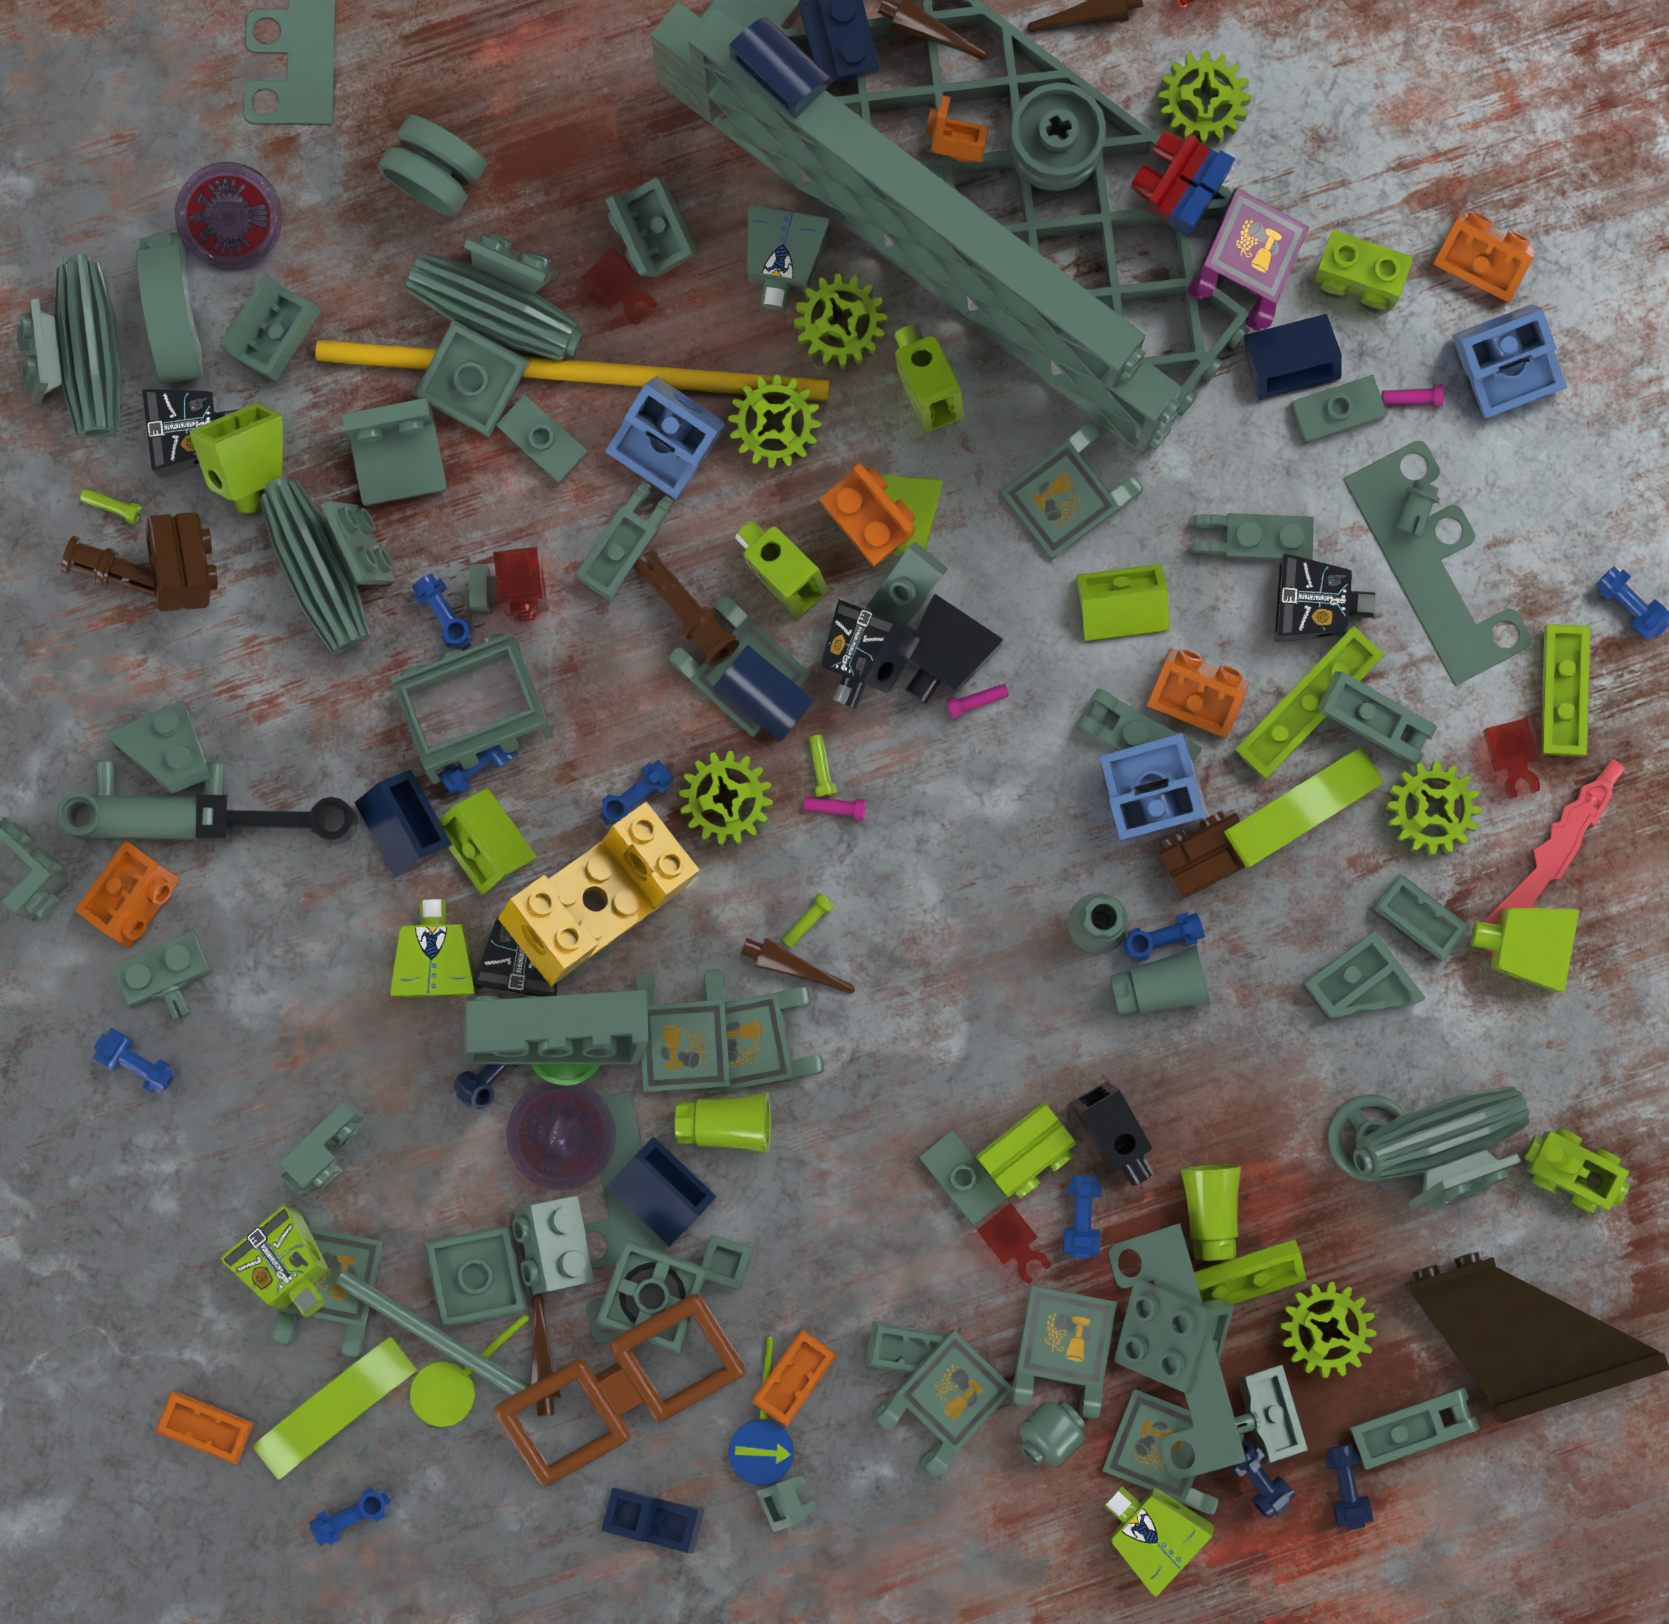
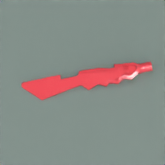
[1484,759,1625,960]

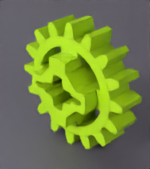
[1157,50,1251,145]
[794,273,887,369]
[728,374,822,468]
[679,751,773,846]
[1385,761,1482,856]
[1279,1282,1377,1378]

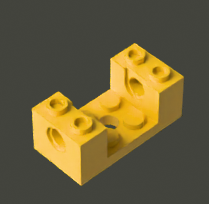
[498,802,700,987]

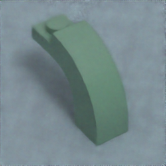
[136,231,203,384]

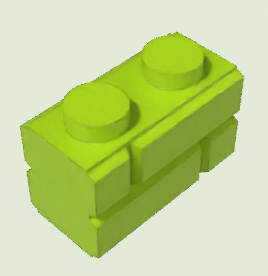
[975,1102,1077,1199]

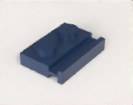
[799,0,880,82]

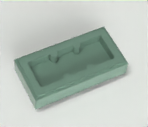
[1291,375,1387,444]
[496,394,589,485]
[867,542,948,626]
[1373,873,1470,962]
[919,1130,1008,1226]
[865,1321,948,1373]

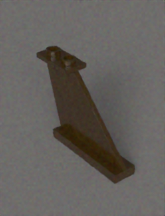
[1404,1251,1669,1423]

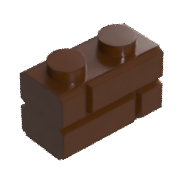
[146,512,218,612]
[1156,810,1246,901]

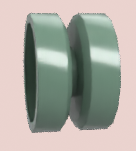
[1008,82,1107,191]
[377,114,488,218]

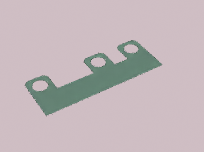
[244,0,335,124]
[1343,441,1531,686]
[543,1091,667,1344]
[1109,1223,1246,1480]

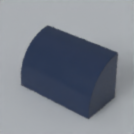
[729,17,833,119]
[1244,314,1342,400]
[713,645,815,743]
[354,769,452,878]
[606,1137,716,1247]

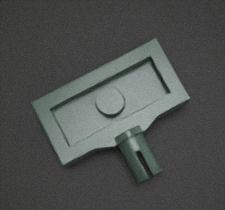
[112,931,211,1021]
[1235,1365,1308,1464]

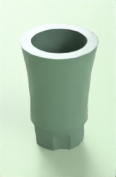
[1068,893,1129,954]
[1110,946,1210,1015]

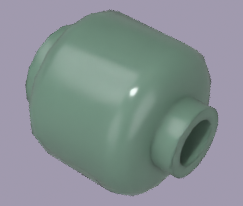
[1019,1401,1085,1467]

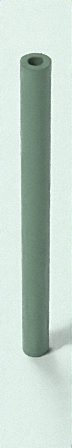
[334,1269,529,1395]

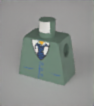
[747,204,830,311]

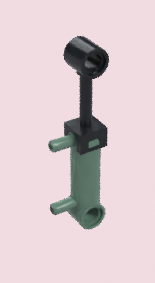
[57,760,358,844]

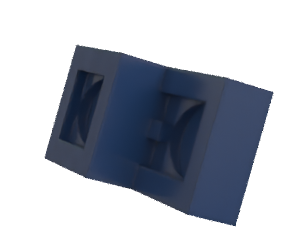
[601,1487,704,1553]

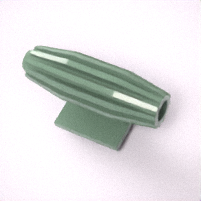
[405,232,584,361]
[17,254,122,438]
[259,476,396,654]
[1353,1086,1529,1212]

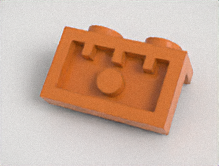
[1433,211,1536,303]
[819,462,916,568]
[1147,649,1249,739]
[74,840,180,948]

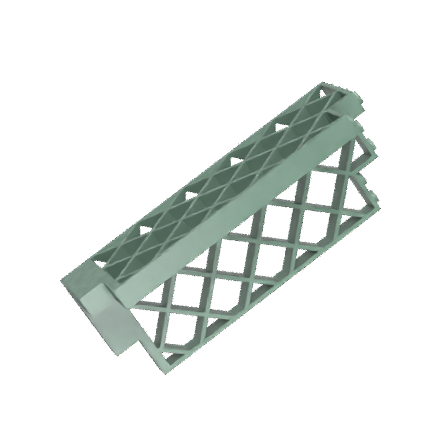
[650,0,1250,455]

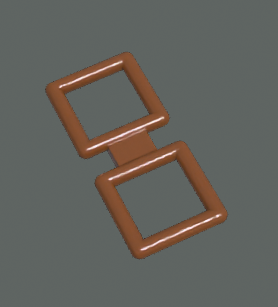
[494,1294,746,1486]

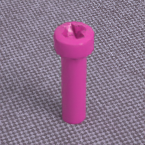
[1382,384,1444,406]
[946,684,1009,719]
[803,796,866,821]

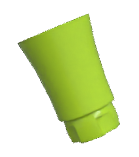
[675,1092,771,1153]
[1180,1164,1241,1261]

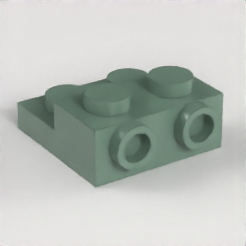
[279,1101,366,1195]

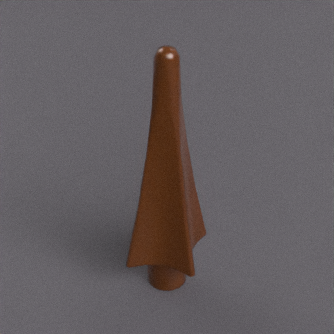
[877,0,988,60]
[1027,0,1144,32]
[740,938,855,994]
[529,1294,561,1416]

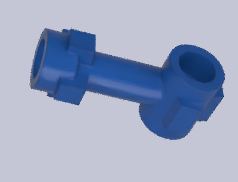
[1596,566,1669,642]
[412,573,475,650]
[438,744,518,795]
[600,760,674,825]
[1121,912,1205,962]
[92,1028,175,1094]
[1063,1175,1101,1259]
[309,1486,393,1546]

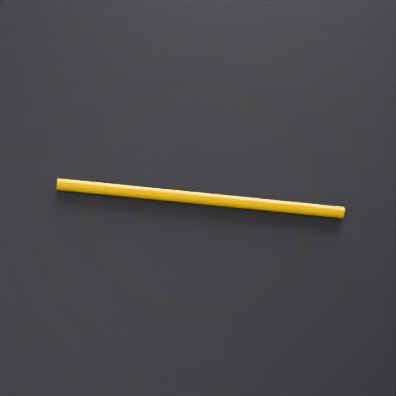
[315,340,830,402]

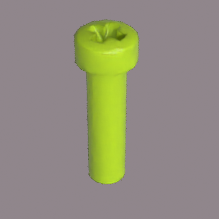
[80,488,142,525]
[809,735,837,798]
[781,893,835,948]

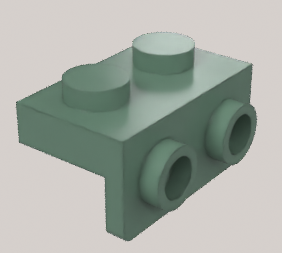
[606,177,699,278]
[220,275,321,382]
[513,1196,595,1295]

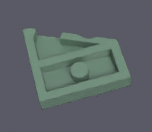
[106,701,212,794]
[1303,931,1425,1019]

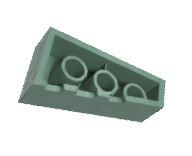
[463,990,648,1065]

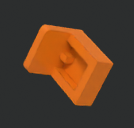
[925,95,989,162]

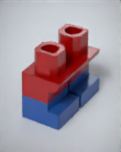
[1131,130,1235,237]

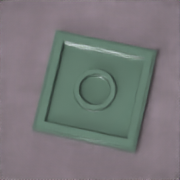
[413,319,530,437]
[424,1224,528,1328]

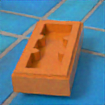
[751,1329,838,1427]
[155,1390,255,1465]

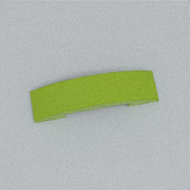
[1224,746,1385,869]
[252,1336,418,1481]

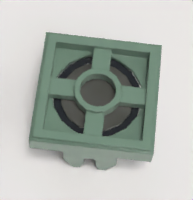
[596,1239,709,1353]

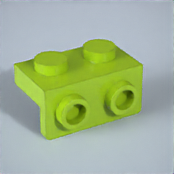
[1313,230,1413,310]

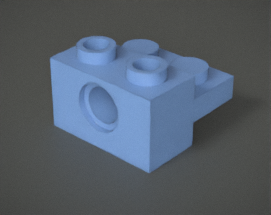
[1452,304,1567,419]
[605,376,728,500]
[1099,733,1209,841]

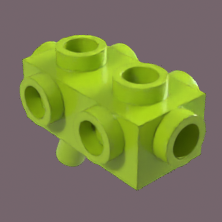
[1523,1127,1630,1214]

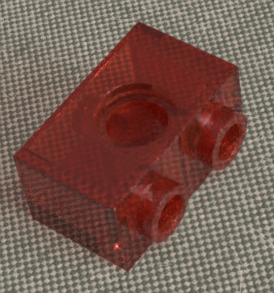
[493,547,549,622]

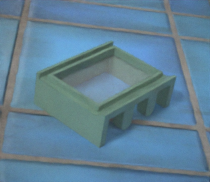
[391,632,554,785]

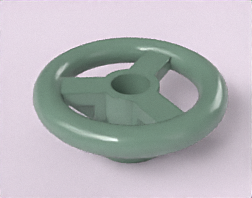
[1328,1094,1407,1182]

